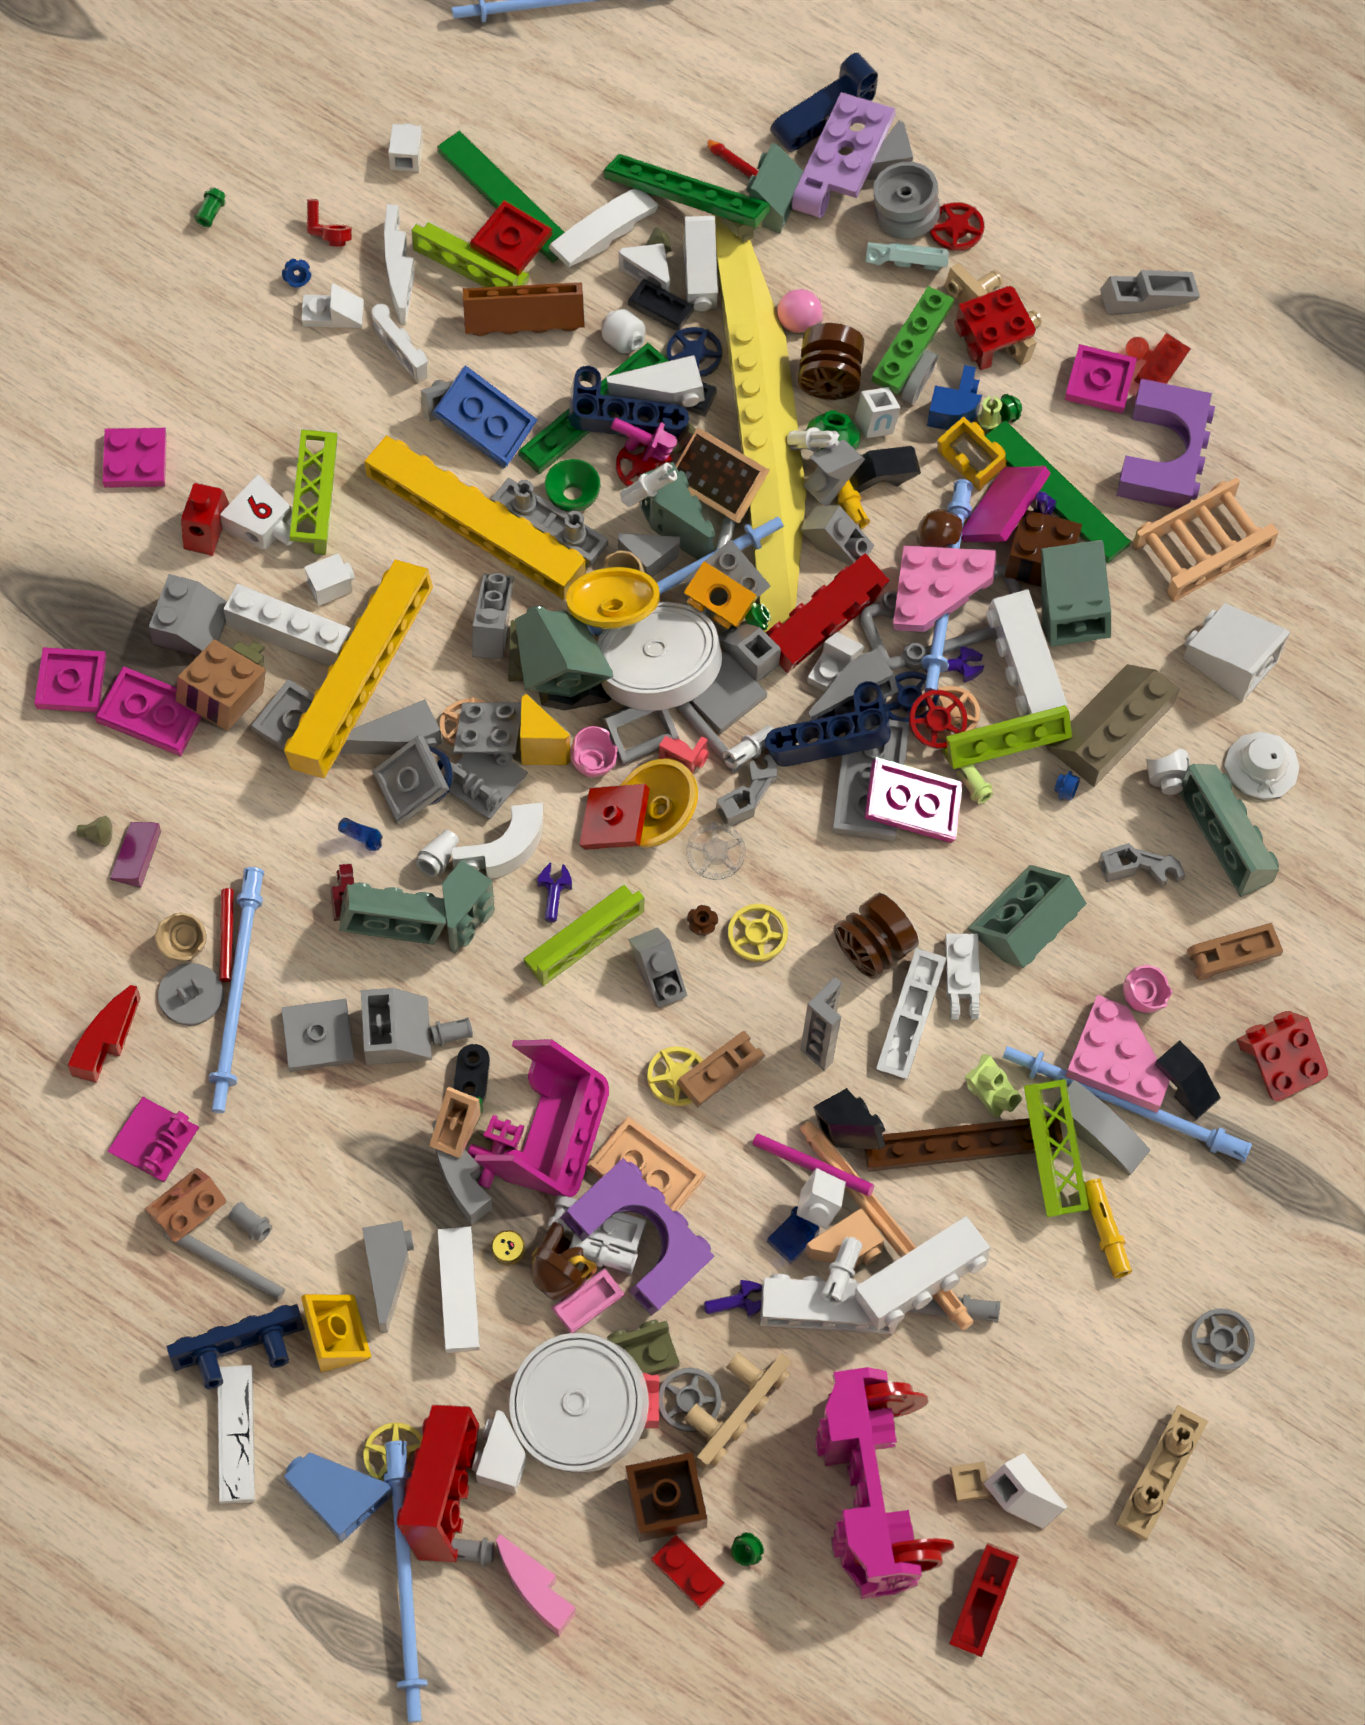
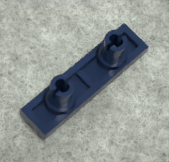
[166,1304,305,1389]

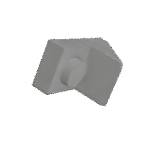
[803,440,865,506]

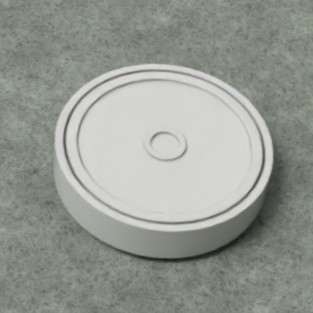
[597,602,722,711]
[509,1333,649,1473]

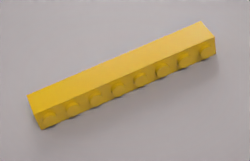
[365,435,586,600]
[284,559,433,779]

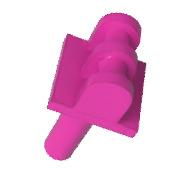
[611,417,677,462]
[468,1114,525,1189]

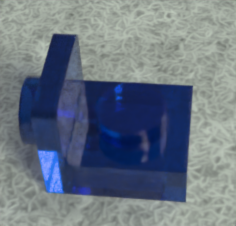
[767,1206,820,1264]

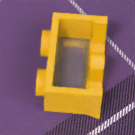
[937,416,1006,492]

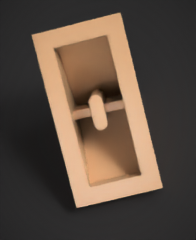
[429,1087,481,1158]

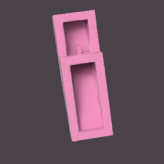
[496,1535,576,1636]

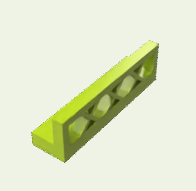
[411,222,529,287]
[289,429,338,555]
[941,705,1072,769]
[523,884,645,986]
[1024,1079,1090,1217]

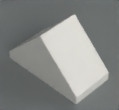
[618,243,670,292]

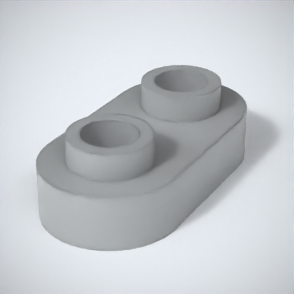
[900,350,938,405]

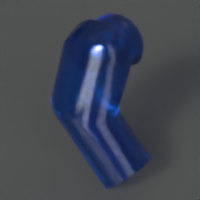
[338,818,383,851]

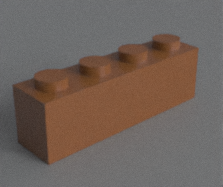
[463,282,585,336]

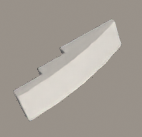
[549,188,658,268]
[384,204,415,324]
[876,948,947,1079]
[438,1227,480,1353]

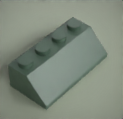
[1179,764,1279,897]

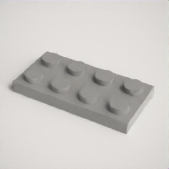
[832,720,909,841]

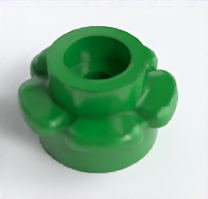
[1000,394,1022,422]
[745,602,771,630]
[731,1532,764,1566]

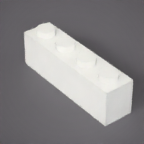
[224,584,351,666]
[986,589,1067,716]
[855,1216,990,1331]
[760,1274,898,1334]

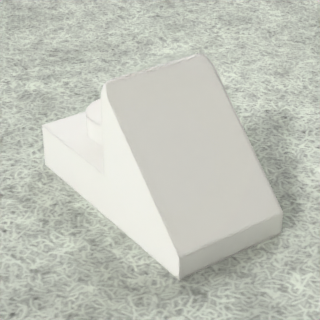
[302,284,364,328]
[807,632,864,692]

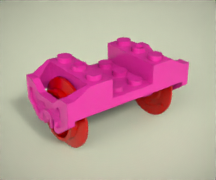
[815,1367,955,1599]

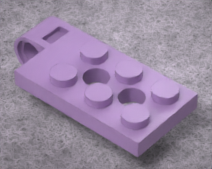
[792,93,896,218]

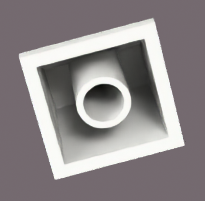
[1183,603,1290,702]

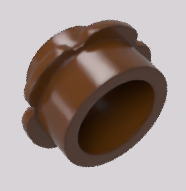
[687,905,718,936]

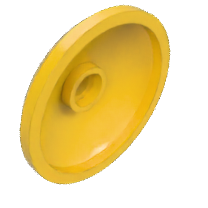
[566,567,660,629]
[620,759,698,847]

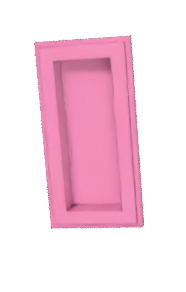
[551,1269,625,1333]

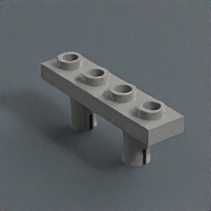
[491,477,608,567]

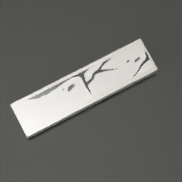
[218,1365,255,1504]

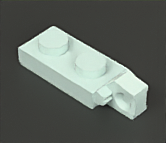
[866,242,949,270]

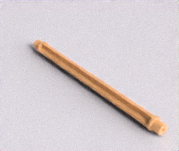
[800,1121,974,1331]

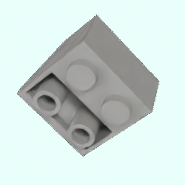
[361,988,432,1065]

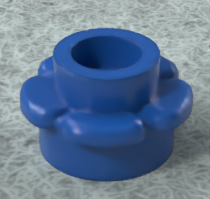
[282,259,311,288]
[1054,771,1080,801]

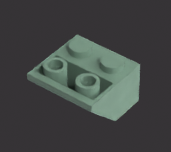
[747,143,804,233]
[442,860,495,953]

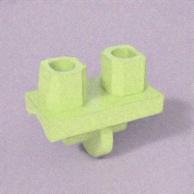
[964,1054,1022,1118]

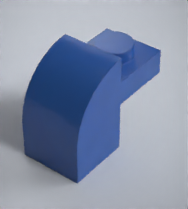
[927,365,982,430]

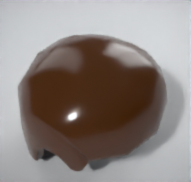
[917,509,963,548]

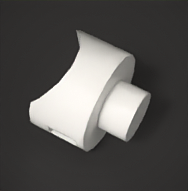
[1146,749,1190,795]

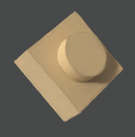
[950,1461,991,1503]

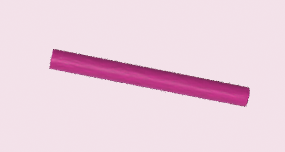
[753,1133,874,1197]

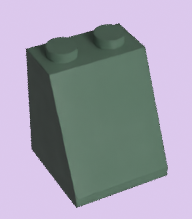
[515,606,613,697]

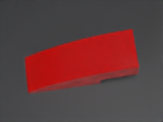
[67,985,141,1083]
[949,1542,1019,1657]

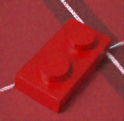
[651,1534,725,1610]

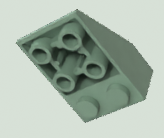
[639,462,716,560]
[1041,540,1111,647]

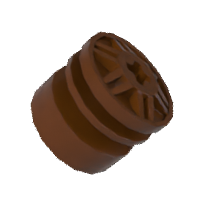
[798,323,865,400]
[833,892,919,979]

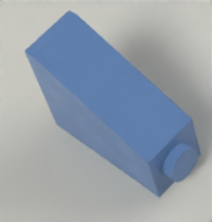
[284,1452,392,1543]

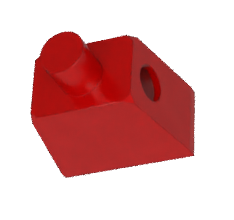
[181,483,229,556]

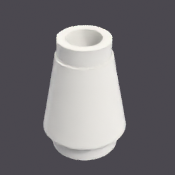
[416,830,459,877]

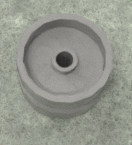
[873,162,940,239]

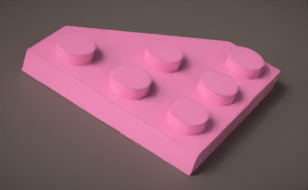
[893,546,996,632]
[1065,995,1170,1113]

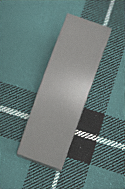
[1100,270,1200,314]
[1053,1080,1150,1176]
[432,1119,492,1225]

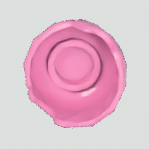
[777,289,823,333]
[570,726,618,778]
[1123,965,1173,1014]

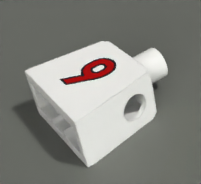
[220,474,298,549]

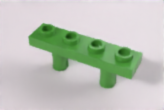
[871,286,954,394]

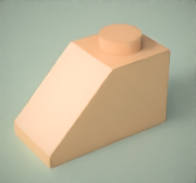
[805,1208,885,1267]

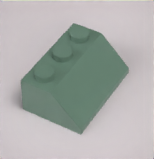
[968,865,1087,968]
[339,882,446,945]

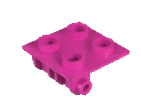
[108,1097,199,1183]

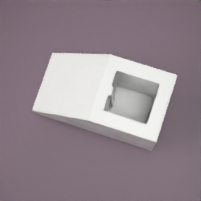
[472,1410,526,1495]
[983,1453,1067,1529]

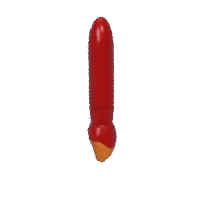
[707,139,759,178]

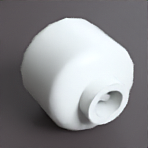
[601,309,646,354]

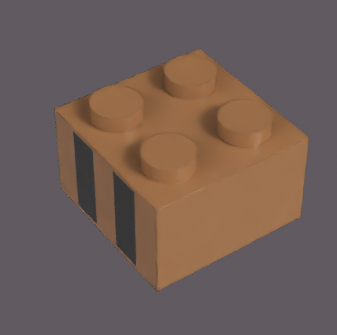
[176,639,266,731]

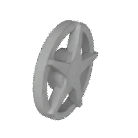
[1191,1309,1255,1371]
[659,1368,722,1432]

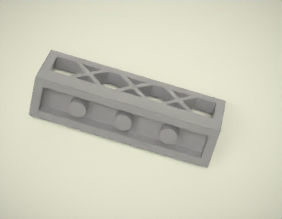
[800,977,842,1071]

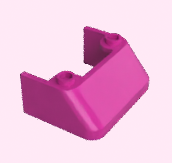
[474,1039,609,1197]

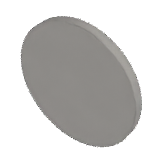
[158,963,224,1025]

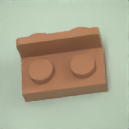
[145,1168,226,1242]

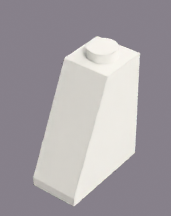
[683,216,718,312]

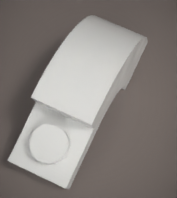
[451,802,543,880]

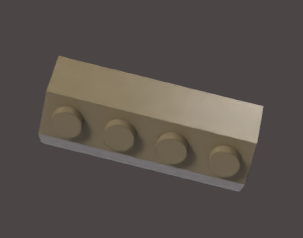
[1046,664,1179,787]

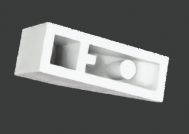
[606,355,705,407]

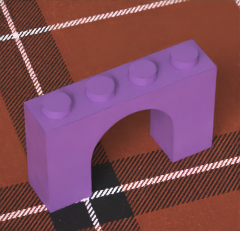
[1116,379,1215,509]
[560,1158,715,1316]

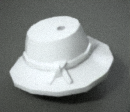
[1224,731,1300,800]

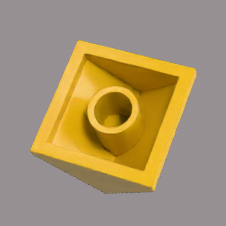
[520,694,571,766]
[301,1294,372,1373]

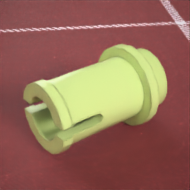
[977,396,1002,431]
[956,764,993,804]

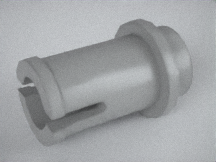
[430,1017,473,1047]
[228,1202,272,1242]
[451,1538,495,1566]

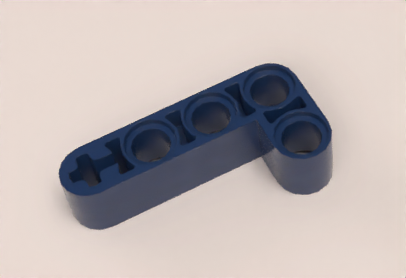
[770,52,878,152]
[568,365,689,439]
[765,681,891,767]

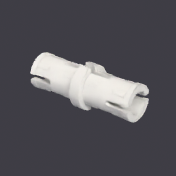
[569,1233,638,1275]

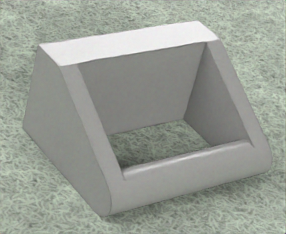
[599,706,679,765]

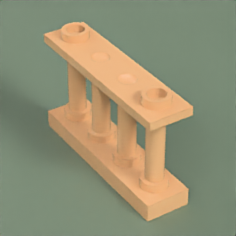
[1132,477,1279,602]

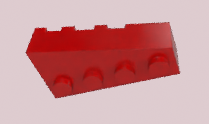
[766,553,890,673]
[396,1405,480,1563]

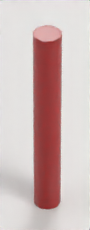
[219,888,234,983]

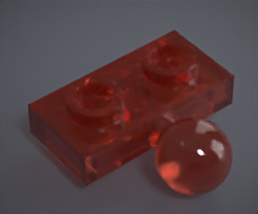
[1125,333,1191,384]

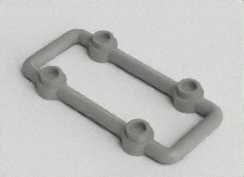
[859,564,1022,671]

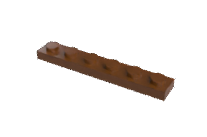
[864,1115,1063,1172]

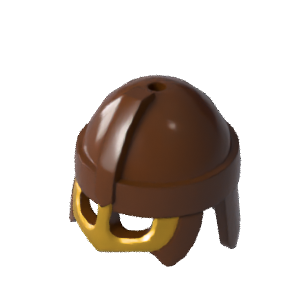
[531,1222,598,1300]

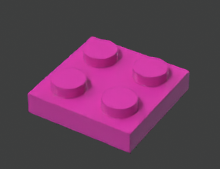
[1064,344,1137,414]
[103,428,167,488]
[34,647,107,713]

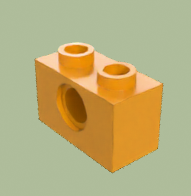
[684,561,758,629]

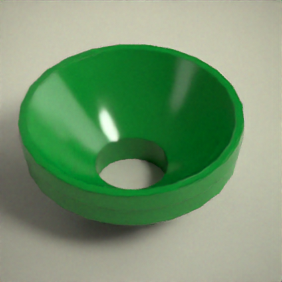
[806,410,860,452]
[545,459,600,512]

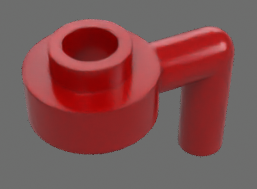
[307,199,352,247]

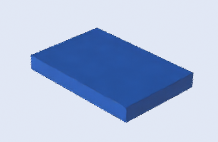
[431,365,538,468]

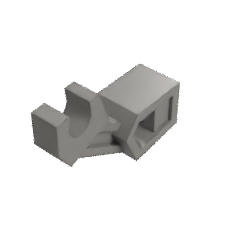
[716,754,778,828]
[1098,843,1185,886]

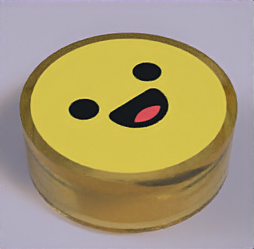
[491,1230,525,1266]

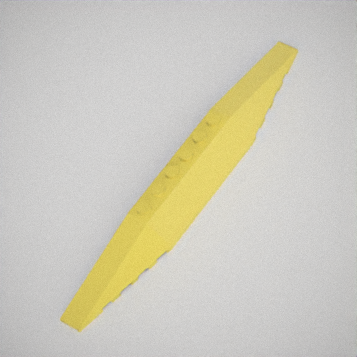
[711,215,807,633]

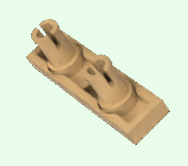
[944,263,1042,366]
[684,1352,792,1470]
[1115,1405,1208,1542]

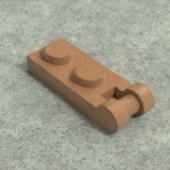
[1187,922,1283,980]
[677,1031,766,1108]

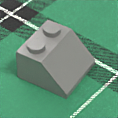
[148,574,227,656]

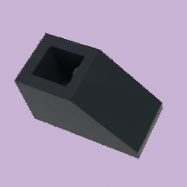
[813,1088,886,1149]

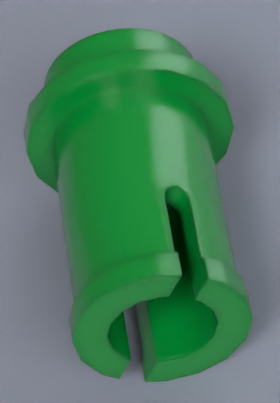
[194,187,226,227]

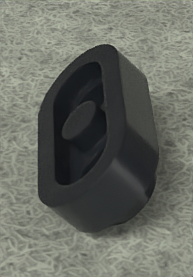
[453,1044,490,1103]

